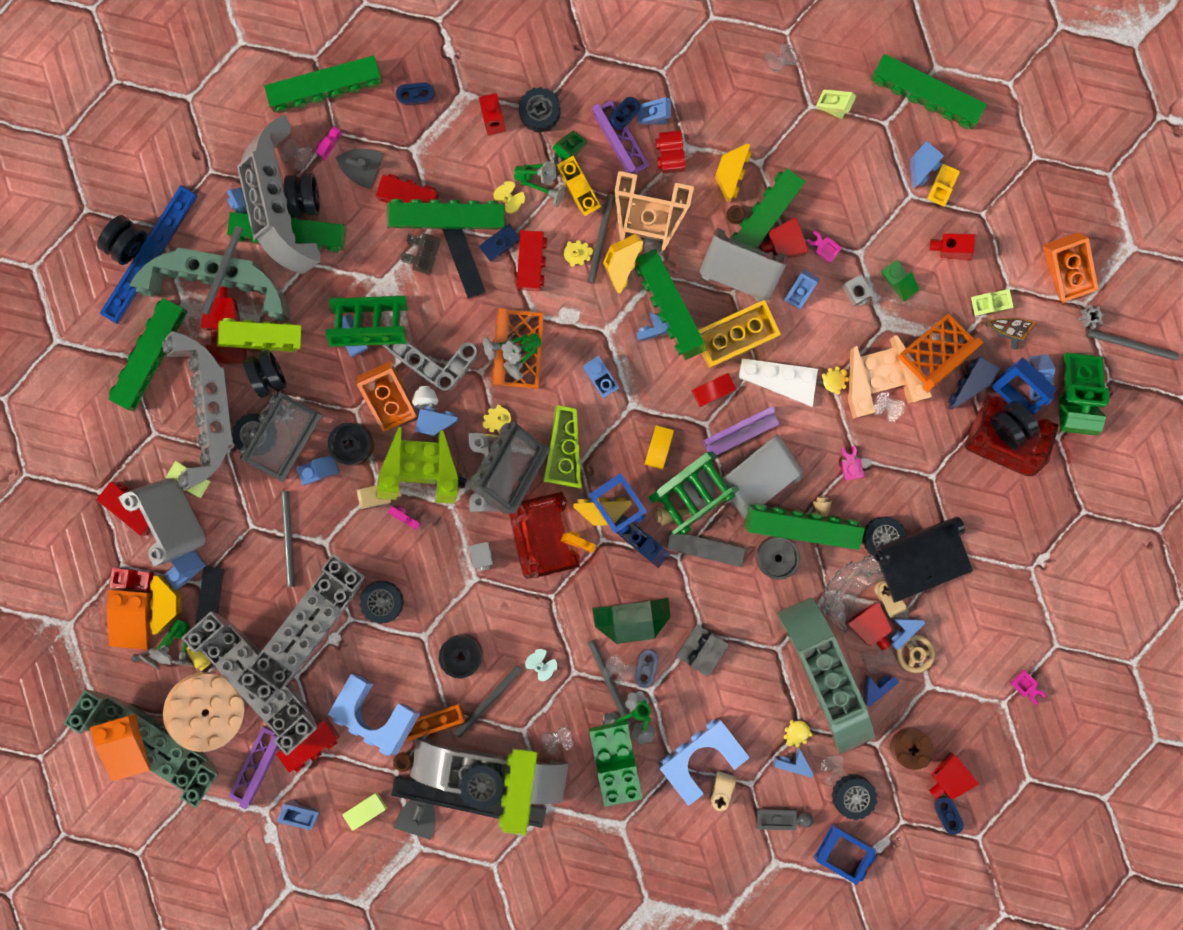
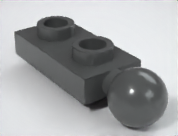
[757,808,813,830]

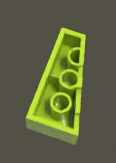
[217,318,301,352]
[542,405,582,488]
[499,749,537,836]

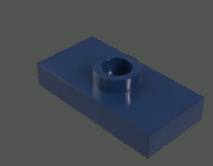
[479,224,520,262]

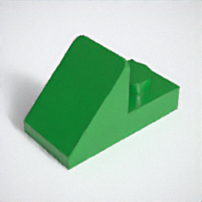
[552,130,588,161]
[880,259,919,302]

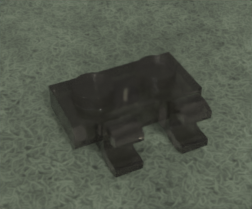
[401,233,442,276]

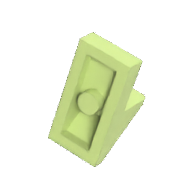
[816,89,856,118]

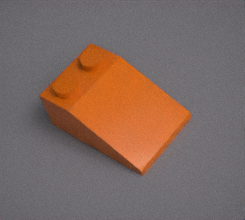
[1043,232,1099,303]
[356,361,417,432]
[106,589,153,650]
[90,714,151,781]

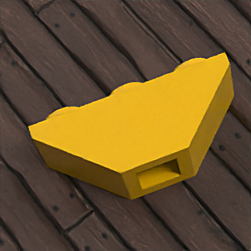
[715,144,752,203]
[556,156,601,216]
[603,234,643,294]
[573,497,631,526]
[150,575,182,634]

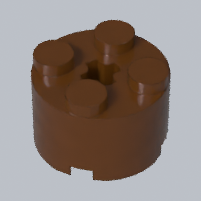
[890,727,934,770]

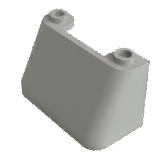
[699,228,788,302]
[469,433,511,512]
[715,434,804,519]
[119,478,206,567]

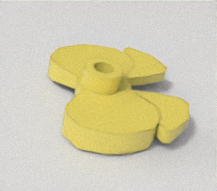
[493,181,525,214]

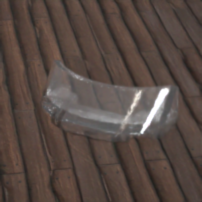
[823,555,885,633]

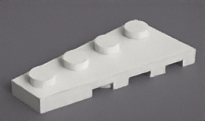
[739,359,818,407]

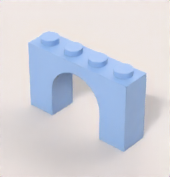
[328,674,420,756]
[659,718,750,806]

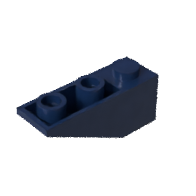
[948,357,1000,410]
[615,514,670,568]

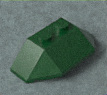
[592,597,671,644]

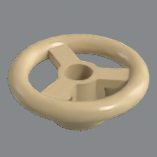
[896,635,935,673]

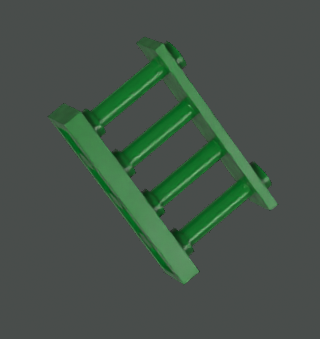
[326,295,408,347]
[648,451,740,535]

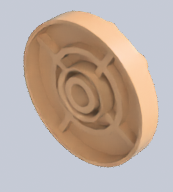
[163,672,244,752]

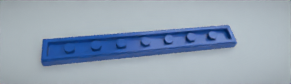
[100,185,198,324]

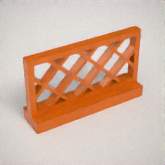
[492,308,544,389]
[897,313,984,393]

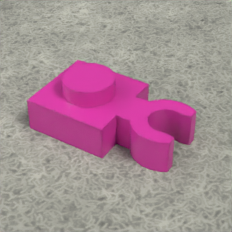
[315,126,342,161]
[806,231,842,264]
[841,446,864,481]
[388,505,421,530]
[1010,670,1046,705]

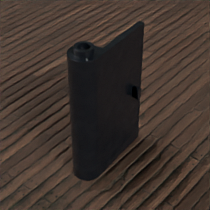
[874,516,973,603]

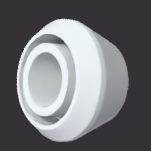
[412,386,439,409]

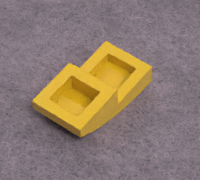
[927,164,960,207]
[644,425,674,470]

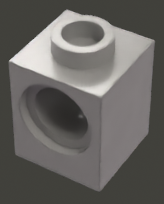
[842,274,873,307]
[469,542,494,571]

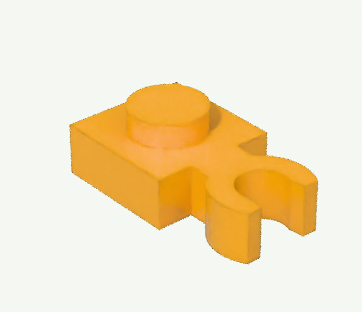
[561,531,597,553]

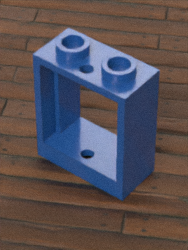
[991,357,1056,415]
[589,473,647,534]
[814,823,876,885]

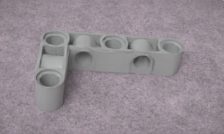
[382,341,478,392]

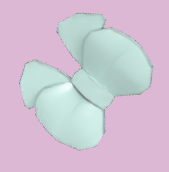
[525,649,557,681]

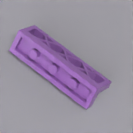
[592,100,649,174]
[702,406,779,455]
[228,726,279,810]

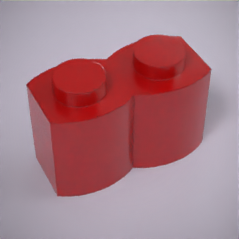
[655,130,686,174]

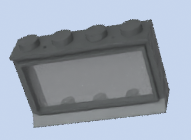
[239,391,322,482]
[469,422,551,514]

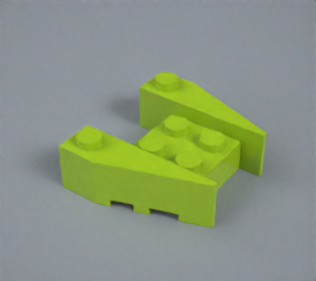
[377,427,458,504]

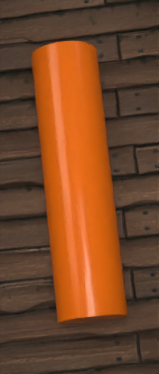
[404,704,466,743]

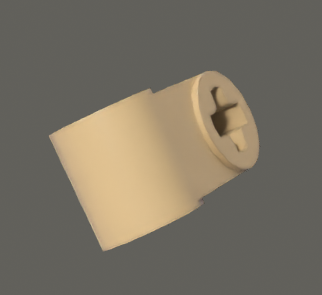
[874,581,907,619]
[711,771,736,811]

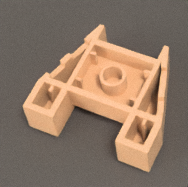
[615,171,694,253]
[848,336,931,419]

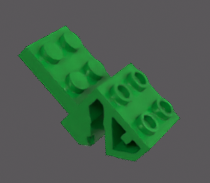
[1058,352,1109,436]
[589,721,643,807]

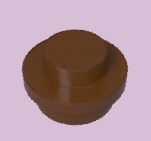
[726,205,746,224]
[393,752,413,772]

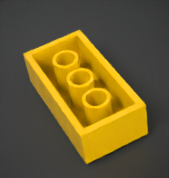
[698,300,781,369]

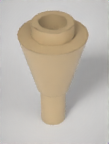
[813,496,832,517]
[655,507,691,526]

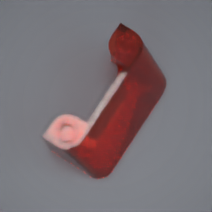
[965,394,1059,477]
[509,492,580,579]

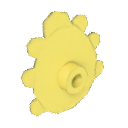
[564,240,593,267]
[822,366,849,395]
[483,405,511,433]
[784,720,813,747]

